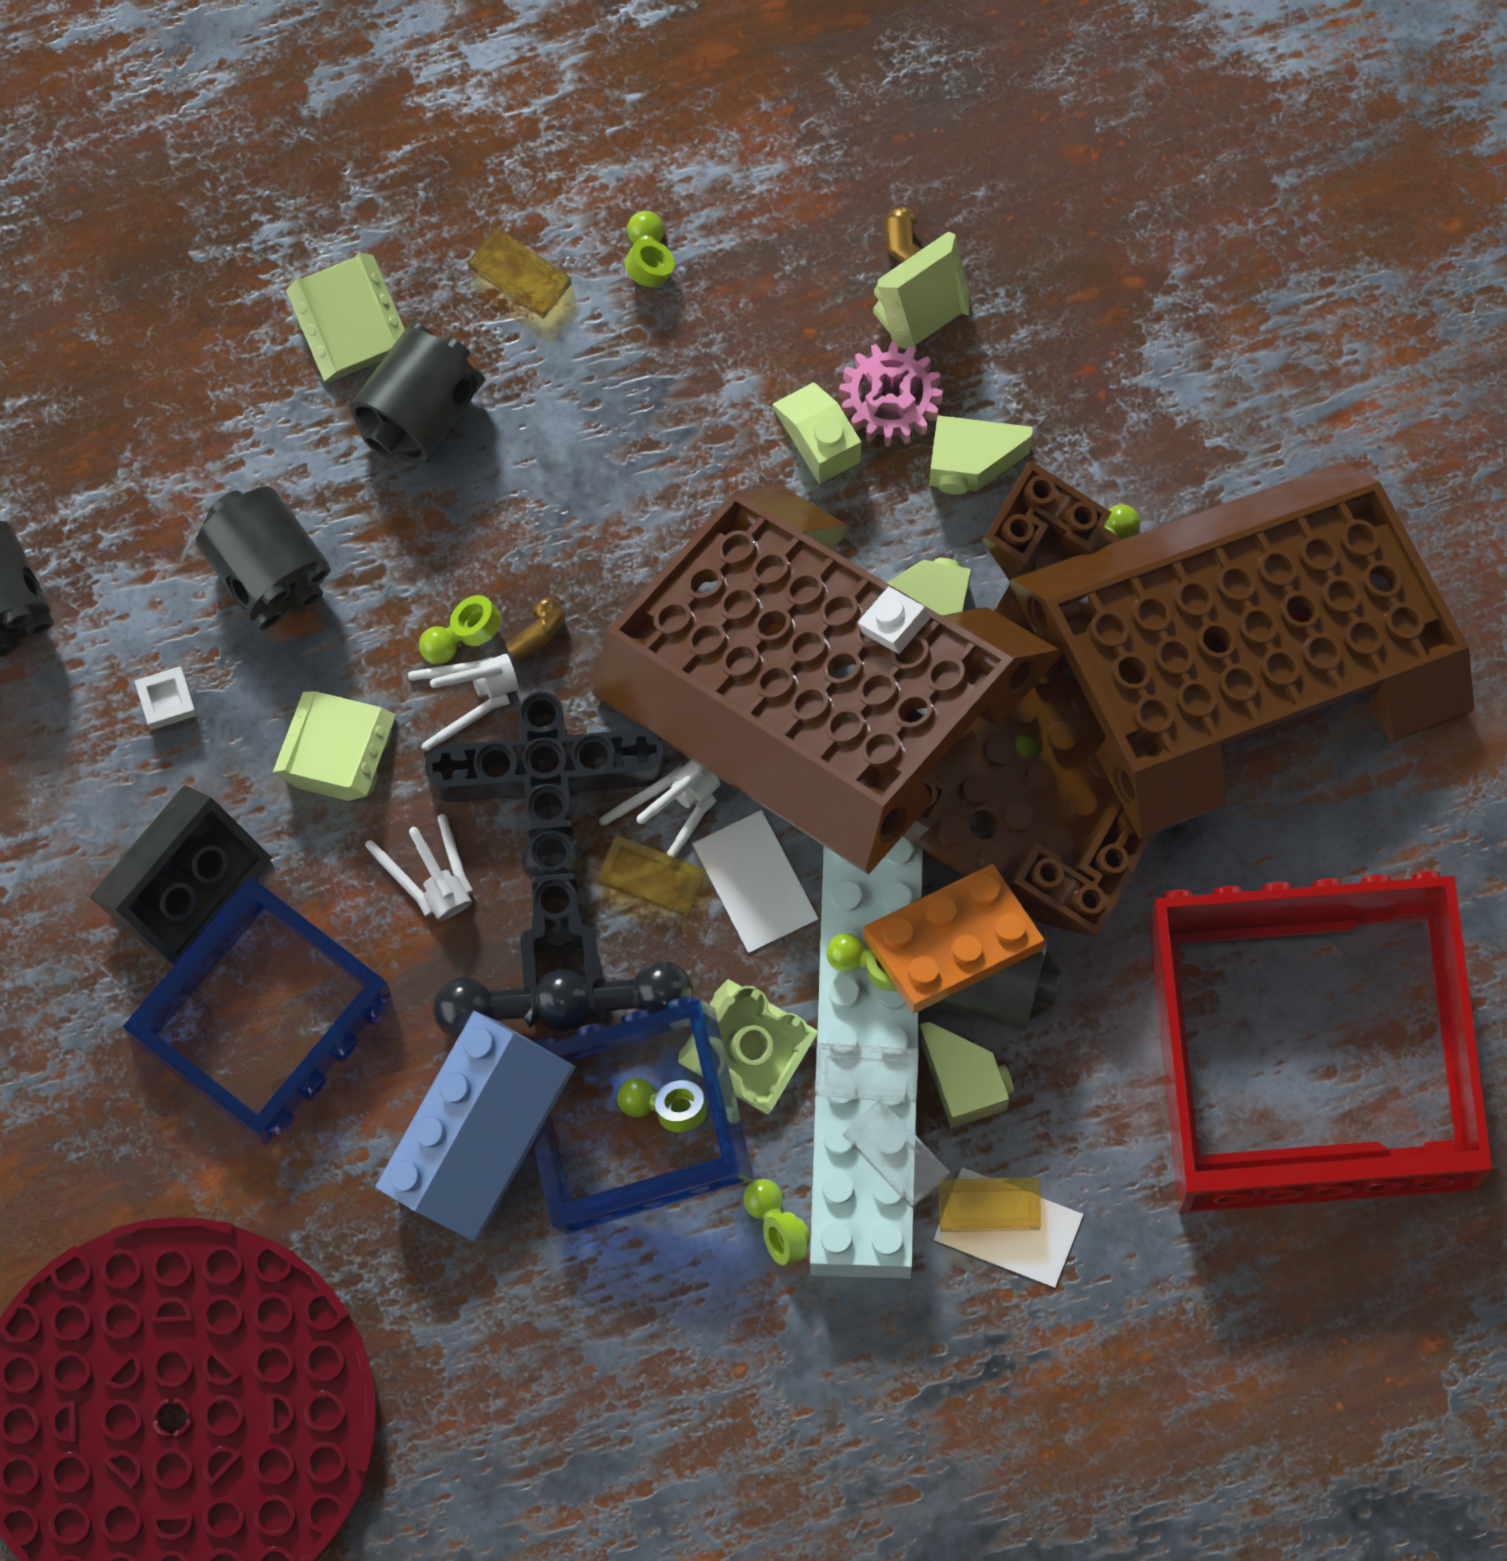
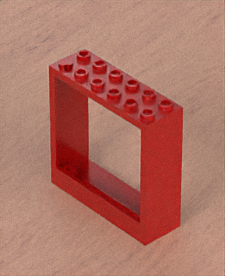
[1148,871,1492,1214]

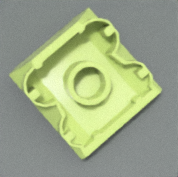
[873,232,970,352]
[286,253,405,383]
[273,691,396,801]
[678,979,817,1114]

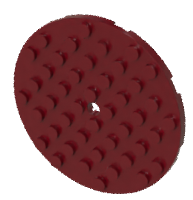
[0,1217,377,1561]

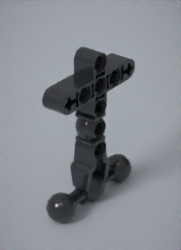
[425,691,694,1038]

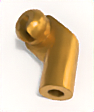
[884,207,922,263]
[506,598,565,663]

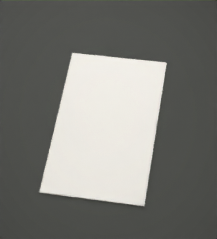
[692,810,818,953]
[933,1167,1083,1288]

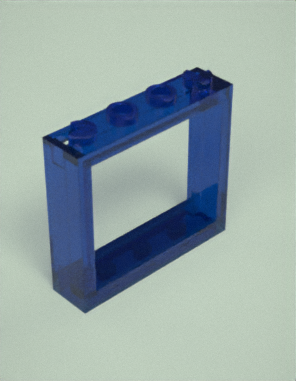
[122,876,391,1146]
[533,996,754,1234]

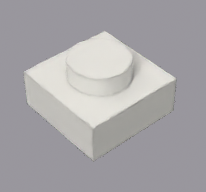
[857,586,930,654]
[135,666,197,730]

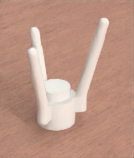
[408,654,518,751]
[599,760,720,859]
[365,814,473,921]

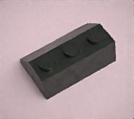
[89,785,272,969]

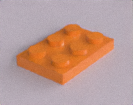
[863,864,1045,1014]

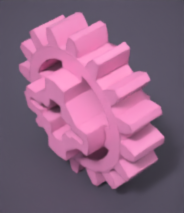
[839,342,943,446]

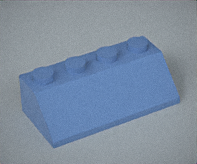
[375,1011,576,1243]

